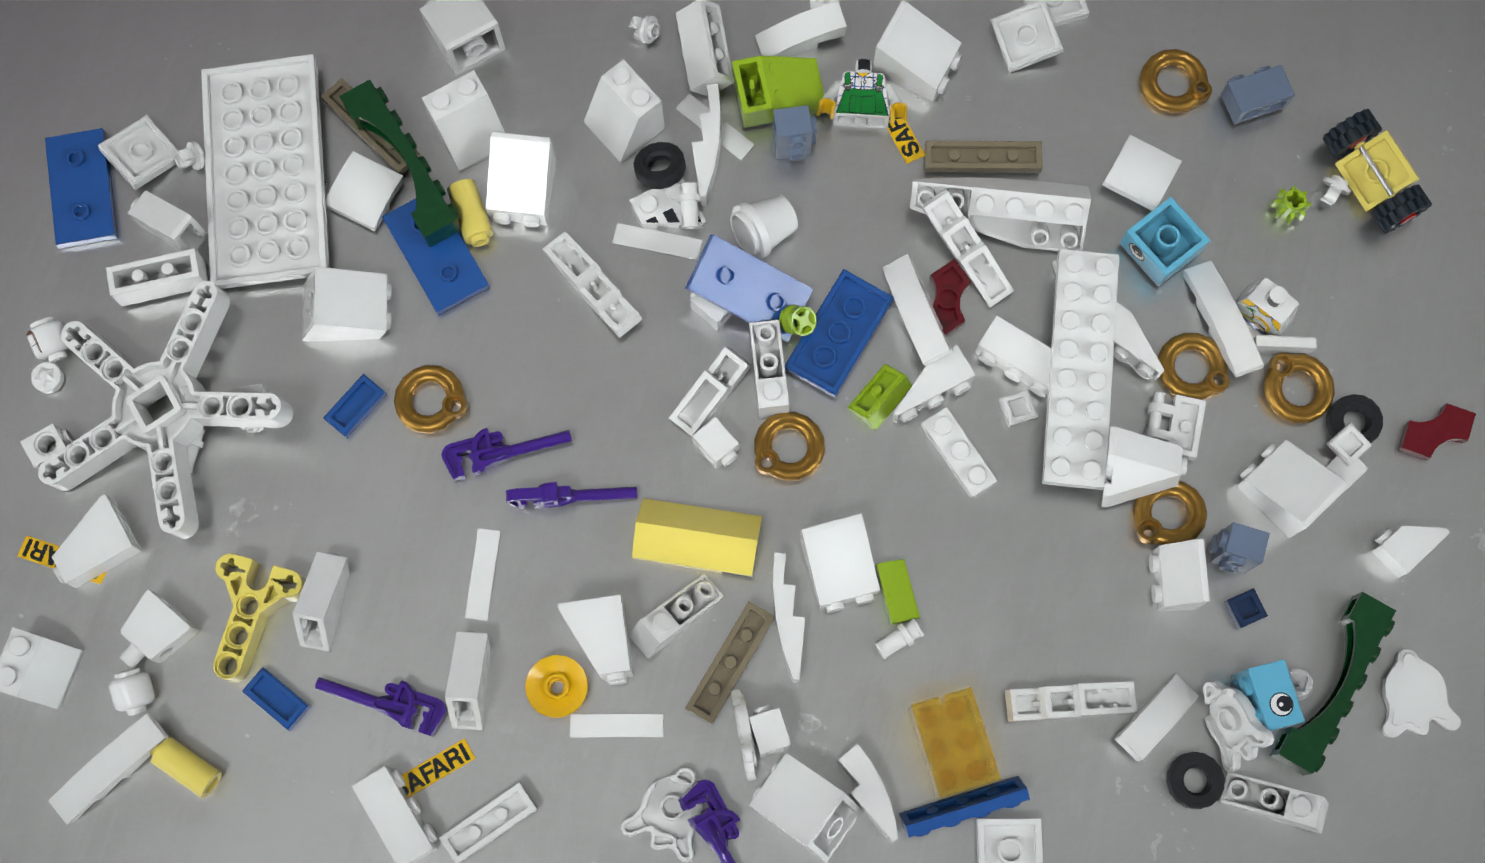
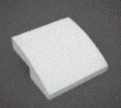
[1103,135,1182,211]
[326,151,404,232]

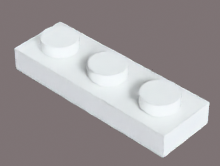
[921,407,997,499]
[439,783,538,863]

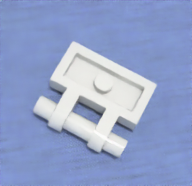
[1143,392,1206,461]

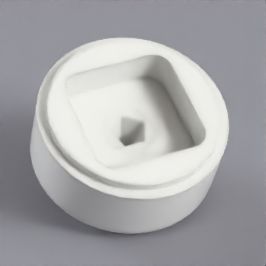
[31,362,65,394]
[1288,668,1313,701]

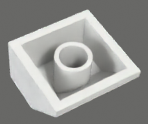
[1149,539,1210,611]
[0,627,84,710]

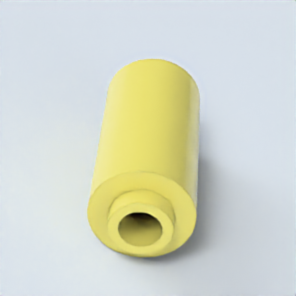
[447,179,493,247]
[150,737,222,799]

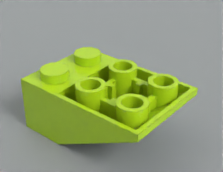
[732,55,824,128]

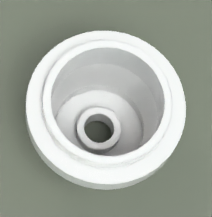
[730,195,798,259]

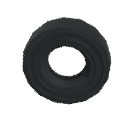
[633,142,686,189]
[1326,394,1383,443]
[1166,752,1225,809]

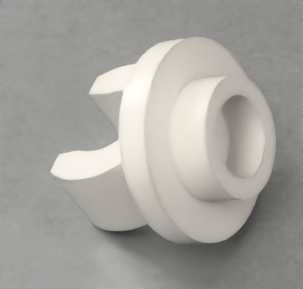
[629,15,660,44]
[174,141,205,170]
[1321,175,1351,206]

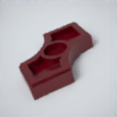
[930,259,971,337]
[1398,403,1476,460]

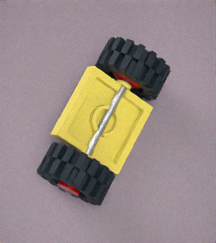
[1322,109,1432,233]

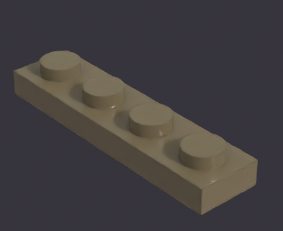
[321,78,421,175]
[925,141,1043,173]
[685,601,775,725]

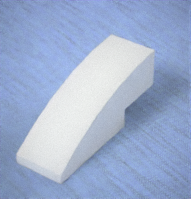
[755,0,847,57]
[669,347,753,436]
[1114,674,1199,761]
[837,743,898,843]

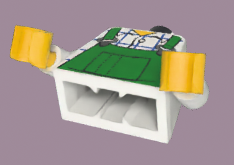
[817,59,908,128]

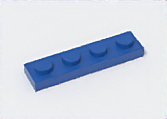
[899,776,1030,838]

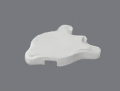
[1381,649,1461,738]
[1203,680,1274,773]
[730,689,757,782]
[620,767,703,862]

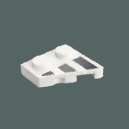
[629,177,707,228]

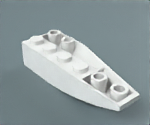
[910,177,1091,251]

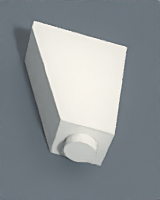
[127,190,208,252]
[52,494,142,588]
[292,552,350,652]
[445,630,490,730]

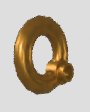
[1140,49,1212,113]
[1158,333,1230,400]
[1264,353,1335,423]
[394,365,468,433]
[754,411,825,480]
[1133,481,1208,545]

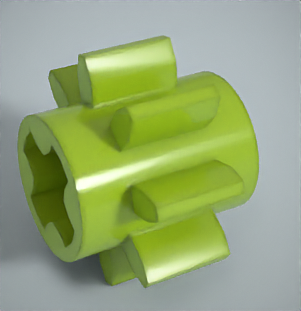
[1271,185,1312,224]

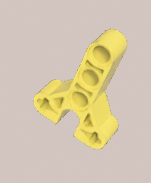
[213,553,306,683]

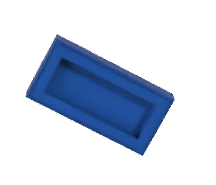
[323,373,387,439]
[242,667,311,731]

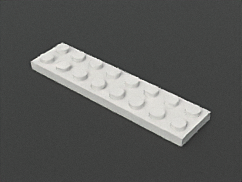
[1042,249,1120,490]

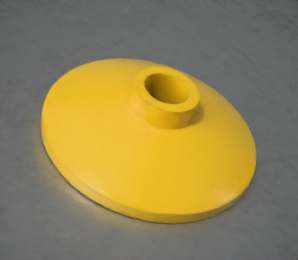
[525,655,588,718]

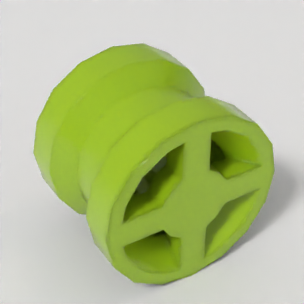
[779,304,817,336]

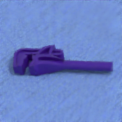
[441,428,572,481]
[506,482,637,510]
[315,677,448,737]
[678,780,740,863]

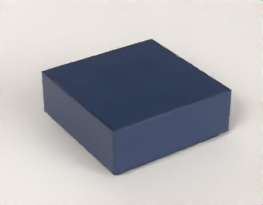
[1224,588,1268,629]

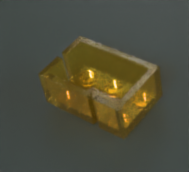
[908,687,1001,800]

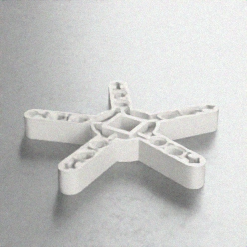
[38,281,293,539]

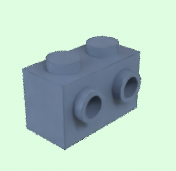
[1221,65,1295,125]
[772,105,817,161]
[1208,522,1270,573]

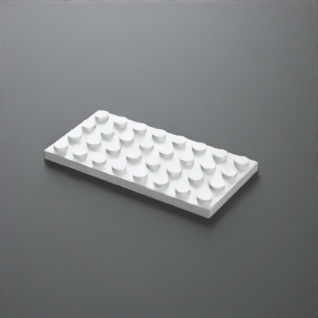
[201,54,330,289]

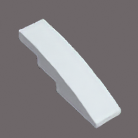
[692,83,722,207]
[921,189,1014,307]
[543,231,642,338]
[882,254,952,366]
[1183,260,1264,378]
[772,552,805,683]
[1005,681,1138,722]
[48,713,169,825]

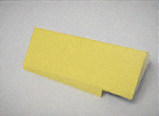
[632,498,762,577]

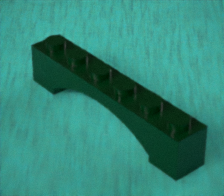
[339,79,461,247]
[1270,592,1396,776]

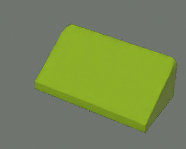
[847,364,912,430]
[875,559,920,626]

